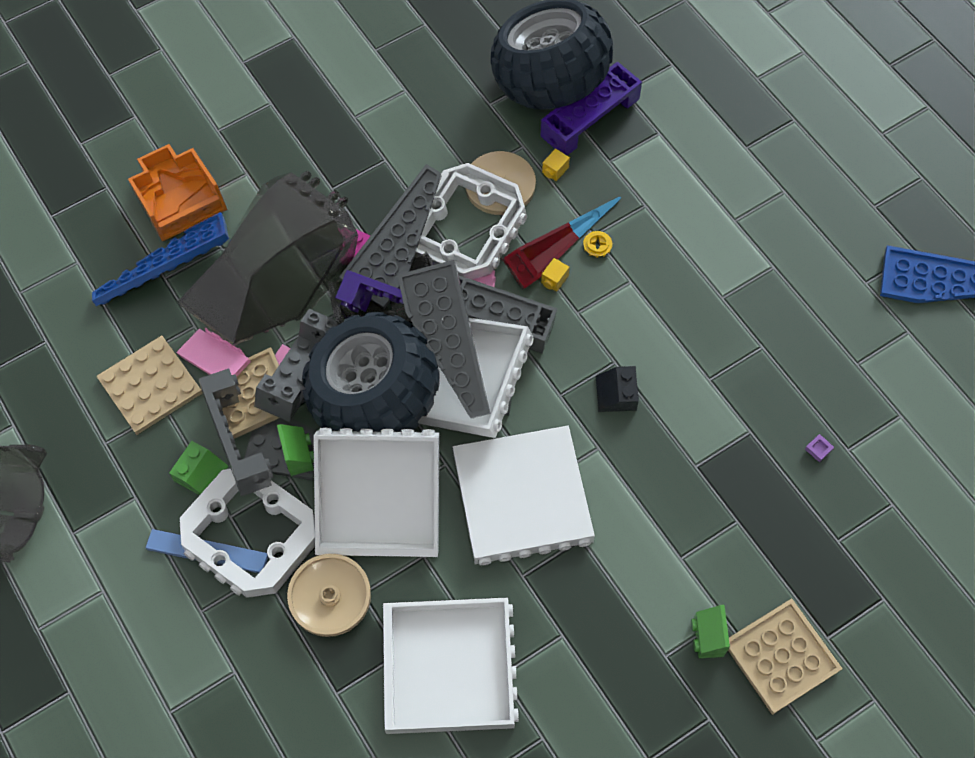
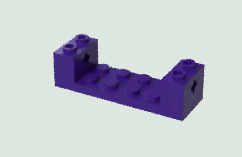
[541,61,642,155]
[335,270,404,313]

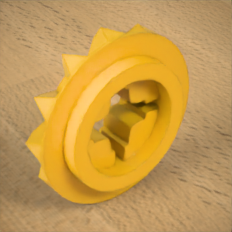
[583,231,612,258]

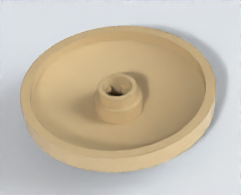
[465,151,536,215]
[287,554,371,637]

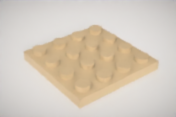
[97,336,202,435]
[222,347,279,439]
[728,598,843,715]

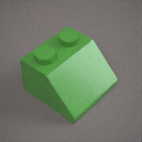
[277,424,314,476]
[169,441,229,495]
[691,605,730,658]

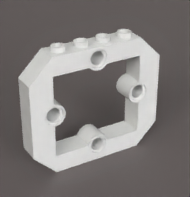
[415,163,527,280]
[180,469,315,597]

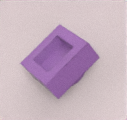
[805,434,834,463]

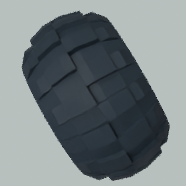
[491,0,613,109]
[302,312,440,432]

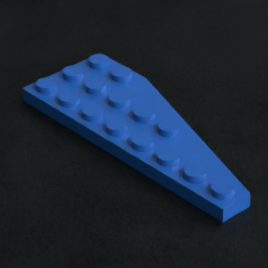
[92,212,229,306]
[880,245,975,303]

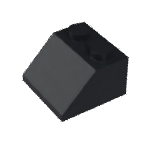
[596,366,639,412]

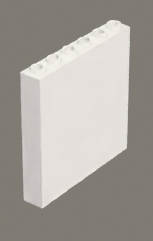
[418,317,533,438]
[453,425,595,565]
[314,428,439,557]
[383,598,519,734]

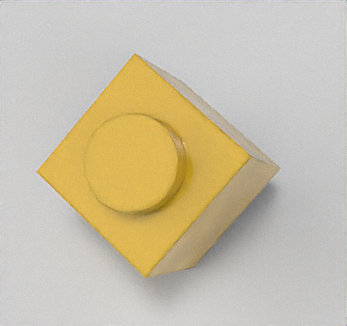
[542,148,570,181]
[541,258,570,292]

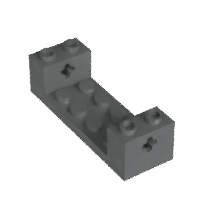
[459,275,557,354]
[254,309,341,422]
[199,368,273,497]

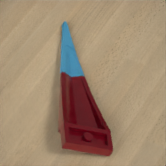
[502,197,621,290]

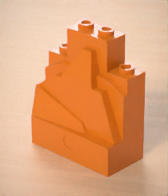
[128,144,228,242]

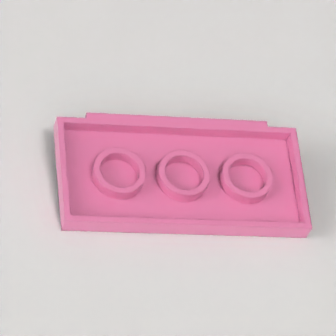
[176,328,251,377]

